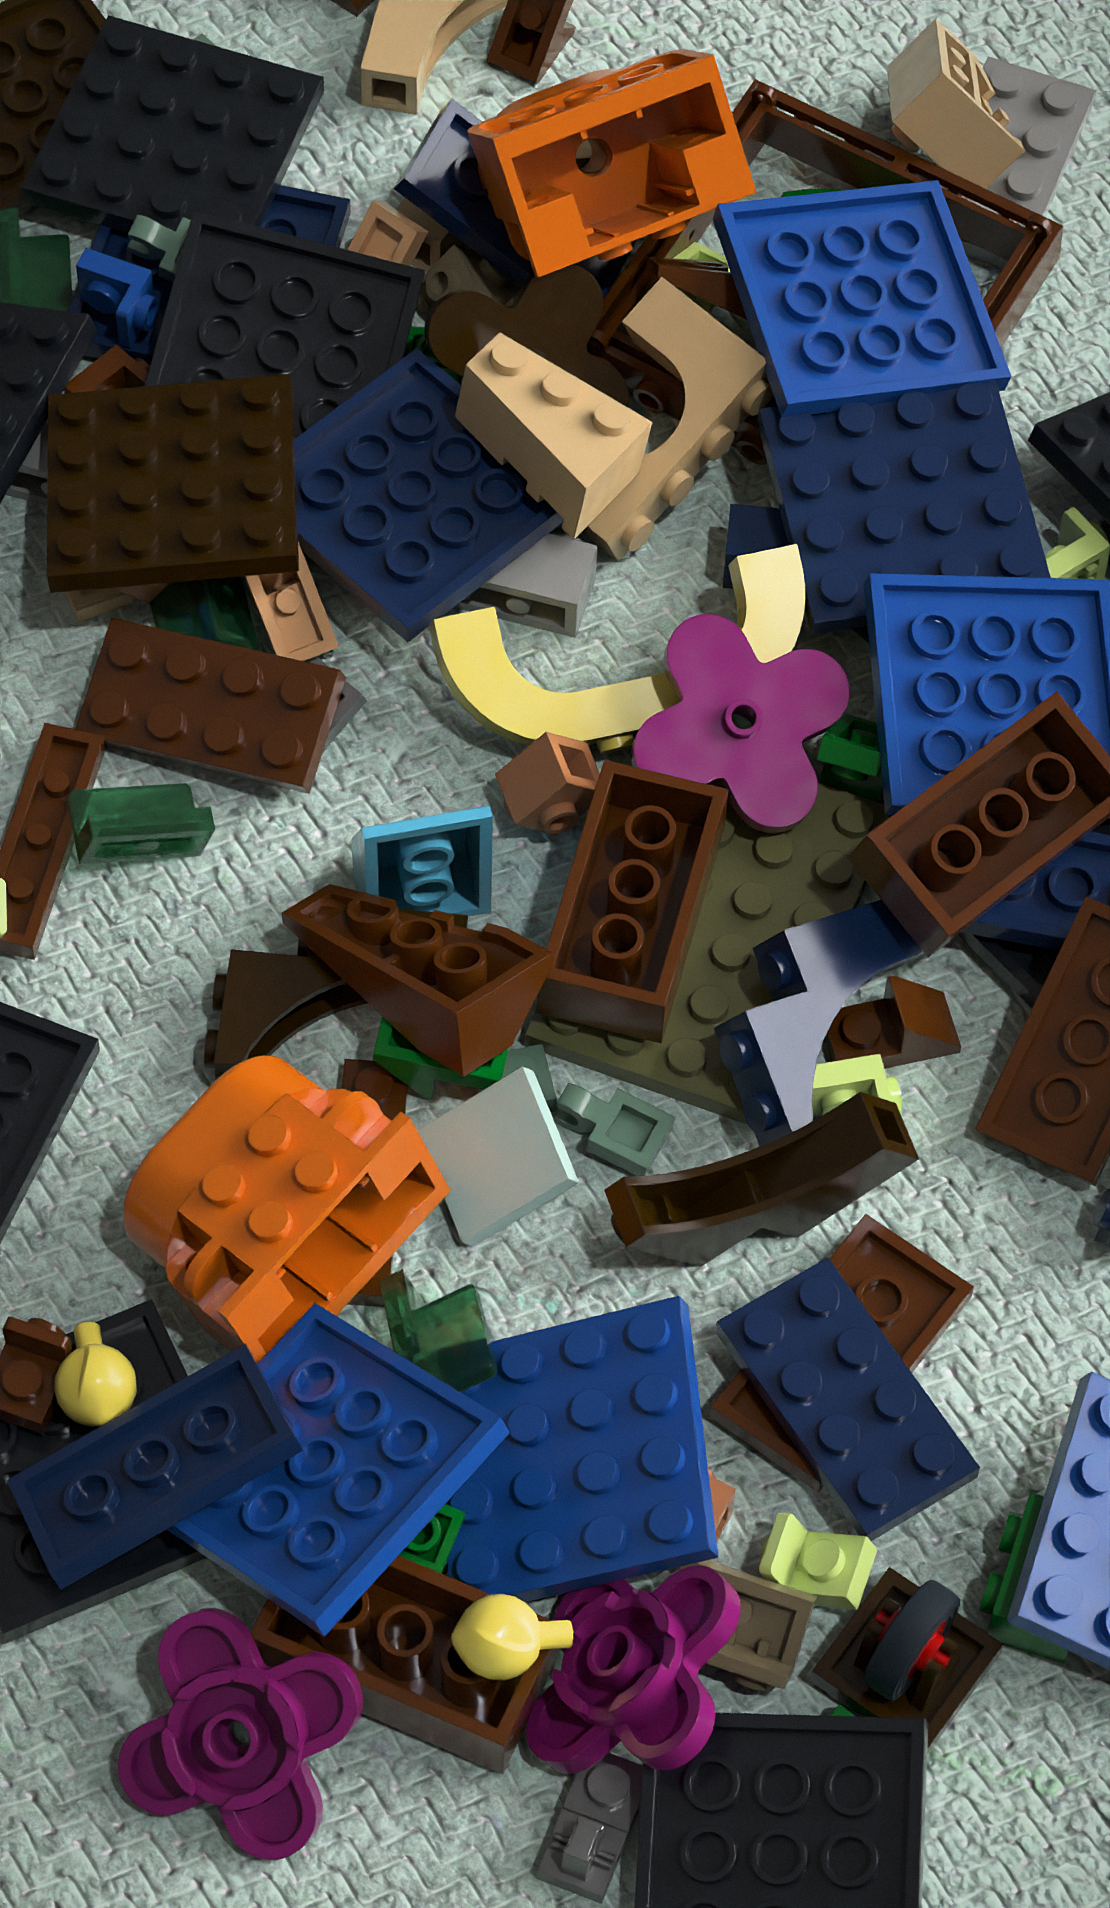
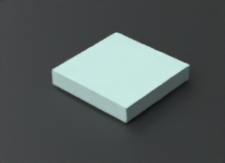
[418,1066,579,1246]

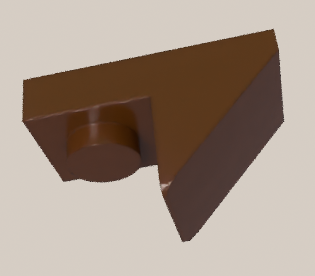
[486,0,576,83]
[825,976,961,1069]

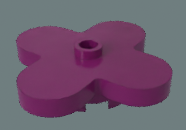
[631,614,850,833]
[526,1565,741,1774]
[118,1608,363,1860]

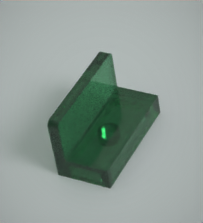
[0,208,73,311]
[149,576,260,651]
[67,783,215,864]
[379,1269,498,1392]

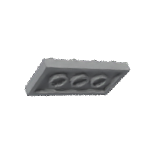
[940,56,1096,268]

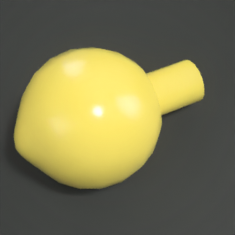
[54,1321,137,1427]
[451,1594,573,1680]

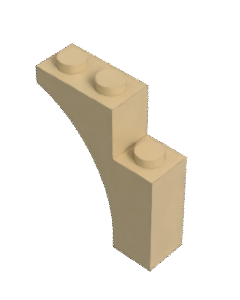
[360,0,508,115]

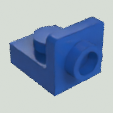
[76,248,159,348]

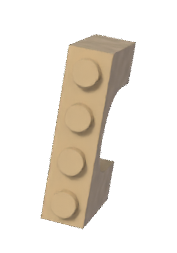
[582,277,773,562]

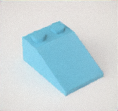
[352,805,493,917]

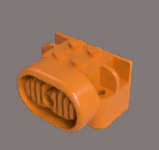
[467,49,757,278]
[123,1055,451,1363]

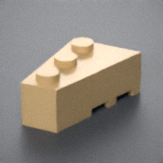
[887,18,1025,189]
[455,332,652,540]

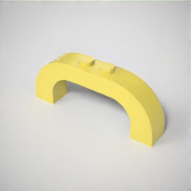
[429,544,805,753]

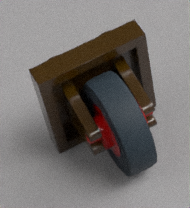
[810,1567,1003,1755]

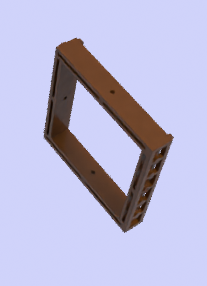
[586,79,1064,465]

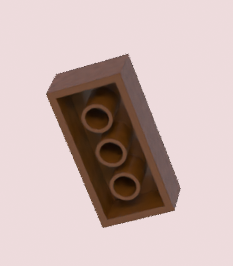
[847,691,1110,958]
[537,760,728,1044]
[251,1555,560,1774]

